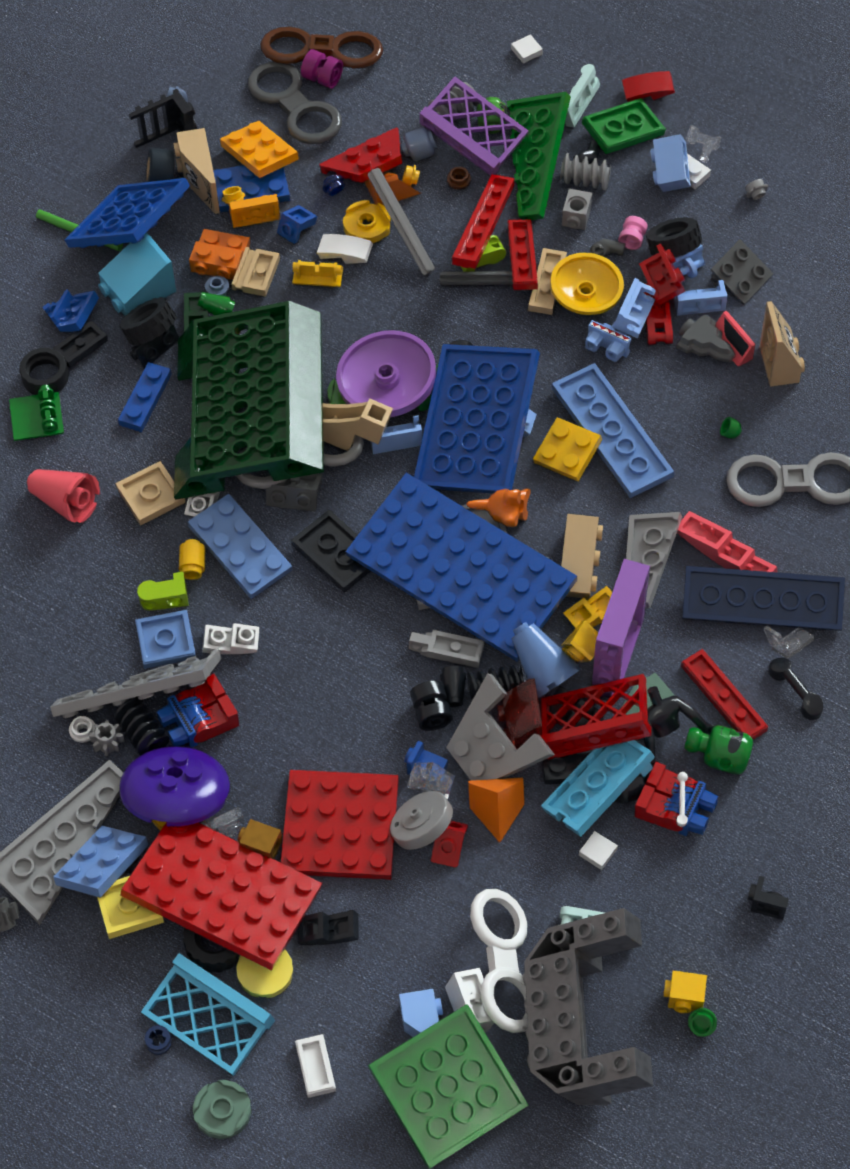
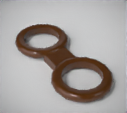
[260,27,383,69]

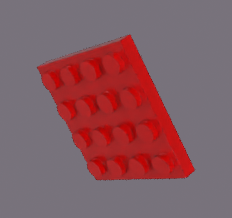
[281,770,399,880]

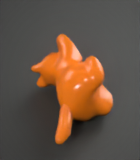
[466,489,530,527]

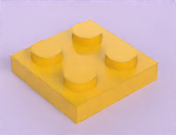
[533,417,602,482]

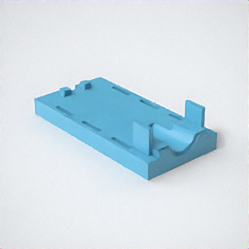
[541,740,655,837]

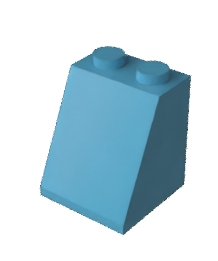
[98,232,176,316]

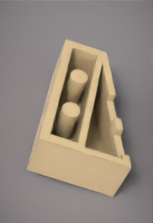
[561,514,603,599]

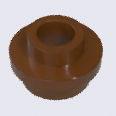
[447,167,471,189]

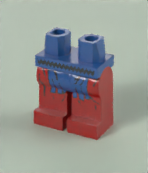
[156,673,239,748]
[635,762,718,836]

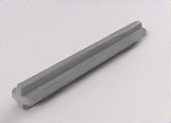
[368,168,435,275]

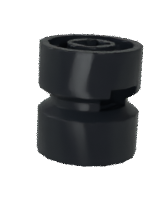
[410,681,453,731]

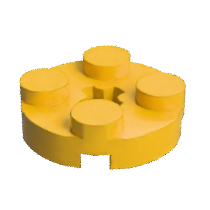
[343,200,391,243]

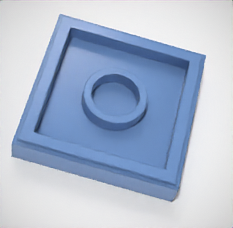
[135,610,196,669]

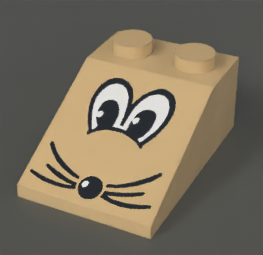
[173,128,220,214]
[759,301,805,387]

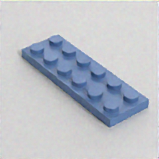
[552,363,674,498]

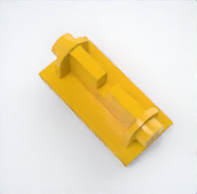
[292,260,343,287]

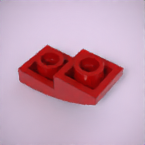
[622,71,675,102]

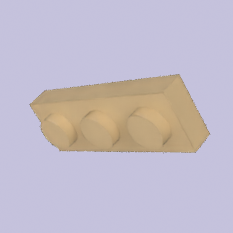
[528,248,567,315]

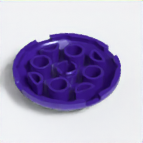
[119,746,230,826]

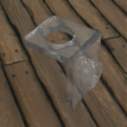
[764,626,814,659]

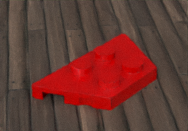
[319,127,402,183]

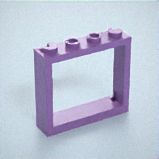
[592,559,650,698]

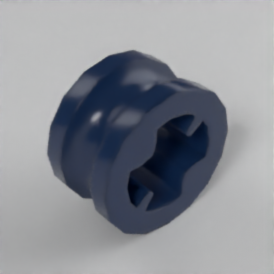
[144,1025,172,1055]

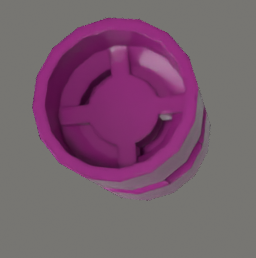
[301,49,343,89]

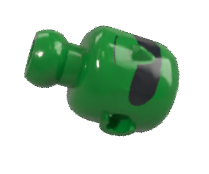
[684,725,753,775]

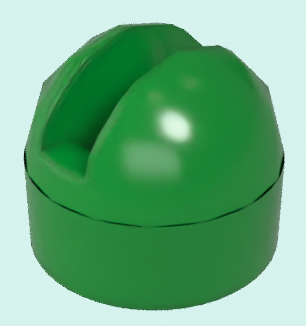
[720,417,742,439]

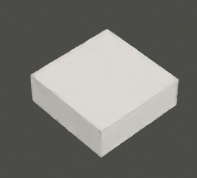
[511,34,543,64]
[579,831,618,870]

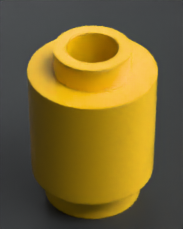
[179,539,205,580]

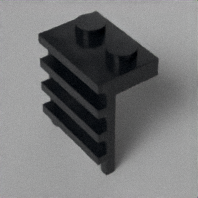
[129,89,197,148]

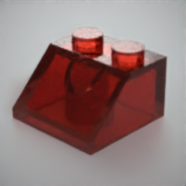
[497,678,542,749]

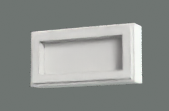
[295,1034,336,1098]

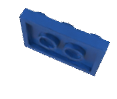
[213,165,290,213]

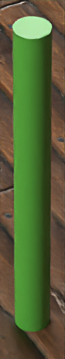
[36,209,123,251]

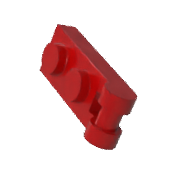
[643,283,673,345]

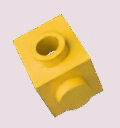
[663,971,707,1013]

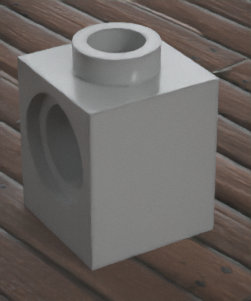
[562,189,592,230]

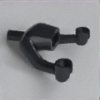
[644,686,714,775]

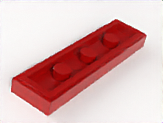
[507,219,538,290]
[681,649,768,740]

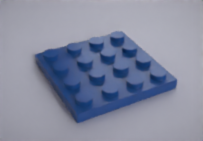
[65,178,190,248]

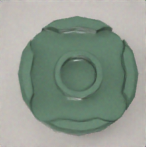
[193,1080,252,1139]

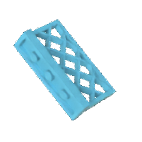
[141,953,275,1076]

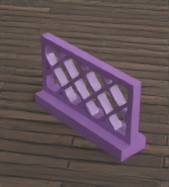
[419,77,529,176]

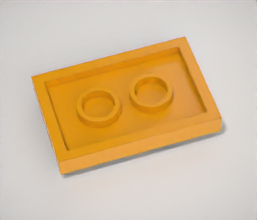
[220,121,299,178]

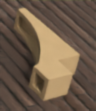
[323,398,393,451]

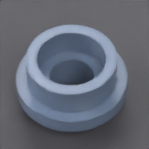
[205,276,229,296]

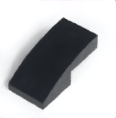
[298,910,359,945]

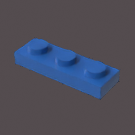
[118,362,172,432]

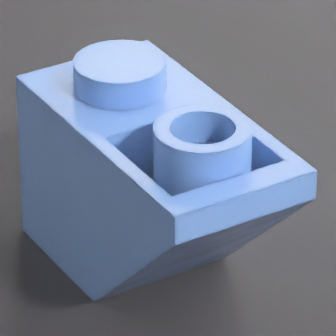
[399,989,443,1037]

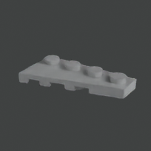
[626,512,682,608]

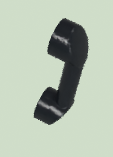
[768,657,823,720]

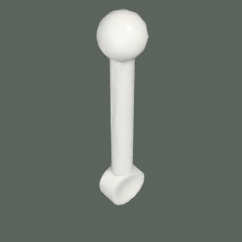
[676,772,688,827]

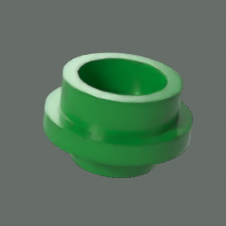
[688,1008,717,1037]

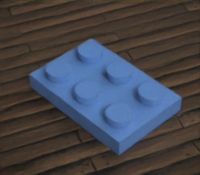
[53,825,149,898]

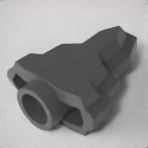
[676,314,735,363]

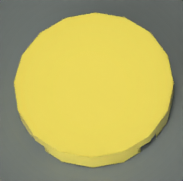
[236,950,293,998]

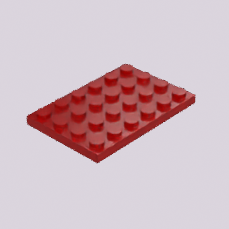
[120,822,322,971]

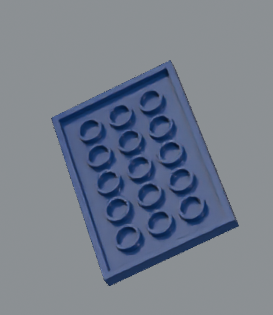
[414,344,540,494]

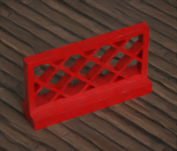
[540,674,651,760]

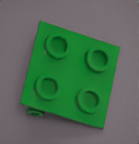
[9,385,64,441]

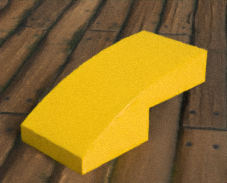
[563,586,612,628]

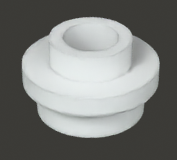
[69,716,95,743]

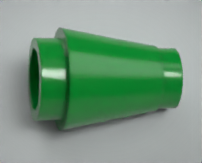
[197,292,235,316]

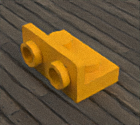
[229,194,280,228]

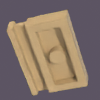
[231,247,280,297]

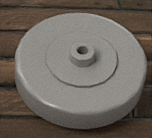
[390,791,453,850]

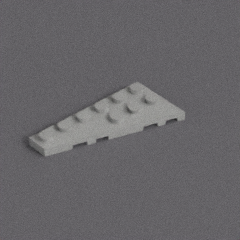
[50,649,222,718]
[0,760,123,925]

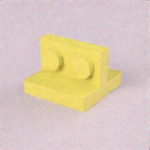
[97,876,164,939]

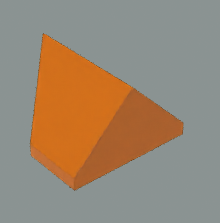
[364,172,421,205]
[468,777,524,843]

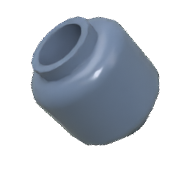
[401,127,438,162]

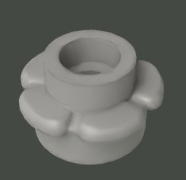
[745,179,768,200]

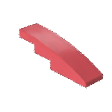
[677,511,777,572]

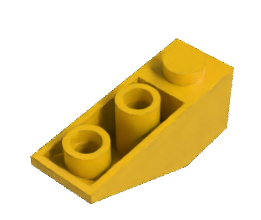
[561,620,598,663]

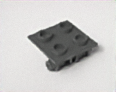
[710,239,773,305]

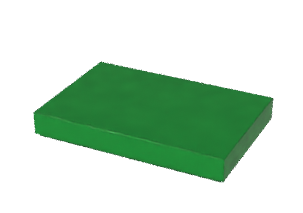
[581,98,666,154]

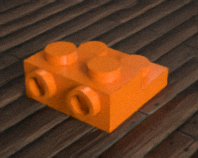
[189,229,250,280]

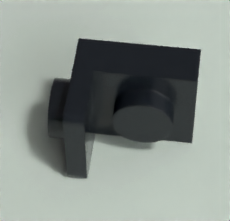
[747,876,789,920]

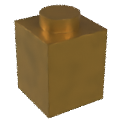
[237,819,283,859]

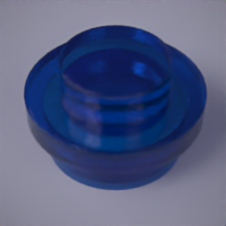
[322,174,345,196]

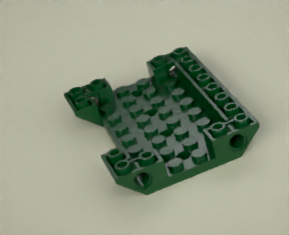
[174,301,324,500]

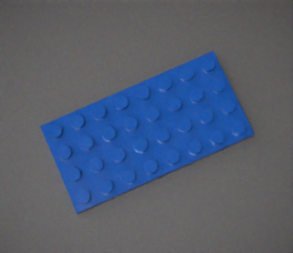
[345,472,578,662]

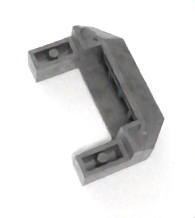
[523,908,653,1105]

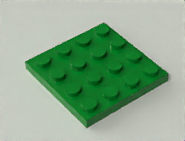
[368,1004,529,1169]

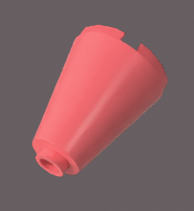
[27,469,100,523]

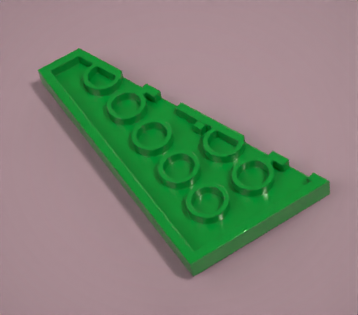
[507,92,571,220]

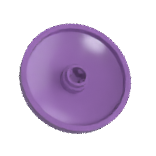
[336,330,437,417]

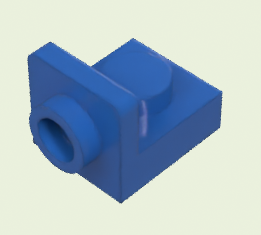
[277,205,317,244]
[404,741,448,787]

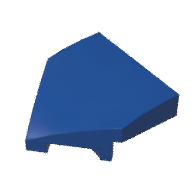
[42,289,99,332]

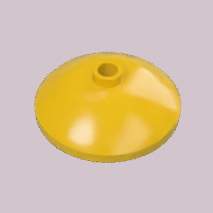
[550,253,624,315]

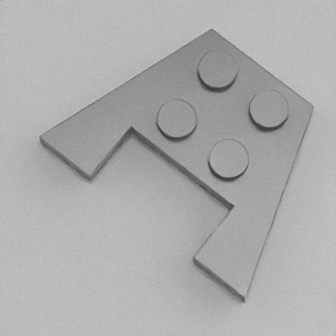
[446,673,555,781]

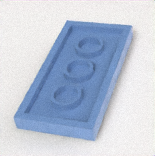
[188,494,292,599]

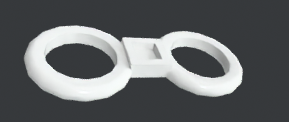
[470,889,528,1033]

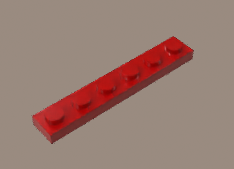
[452,174,515,269]

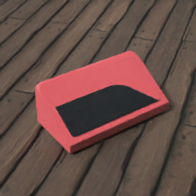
[716,311,755,366]

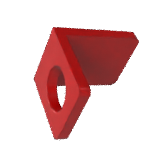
[431,821,468,867]

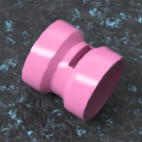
[618,216,648,250]

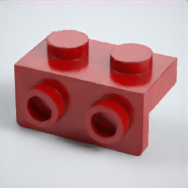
[639,244,685,305]

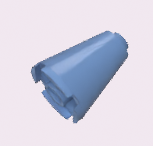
[511,622,581,699]

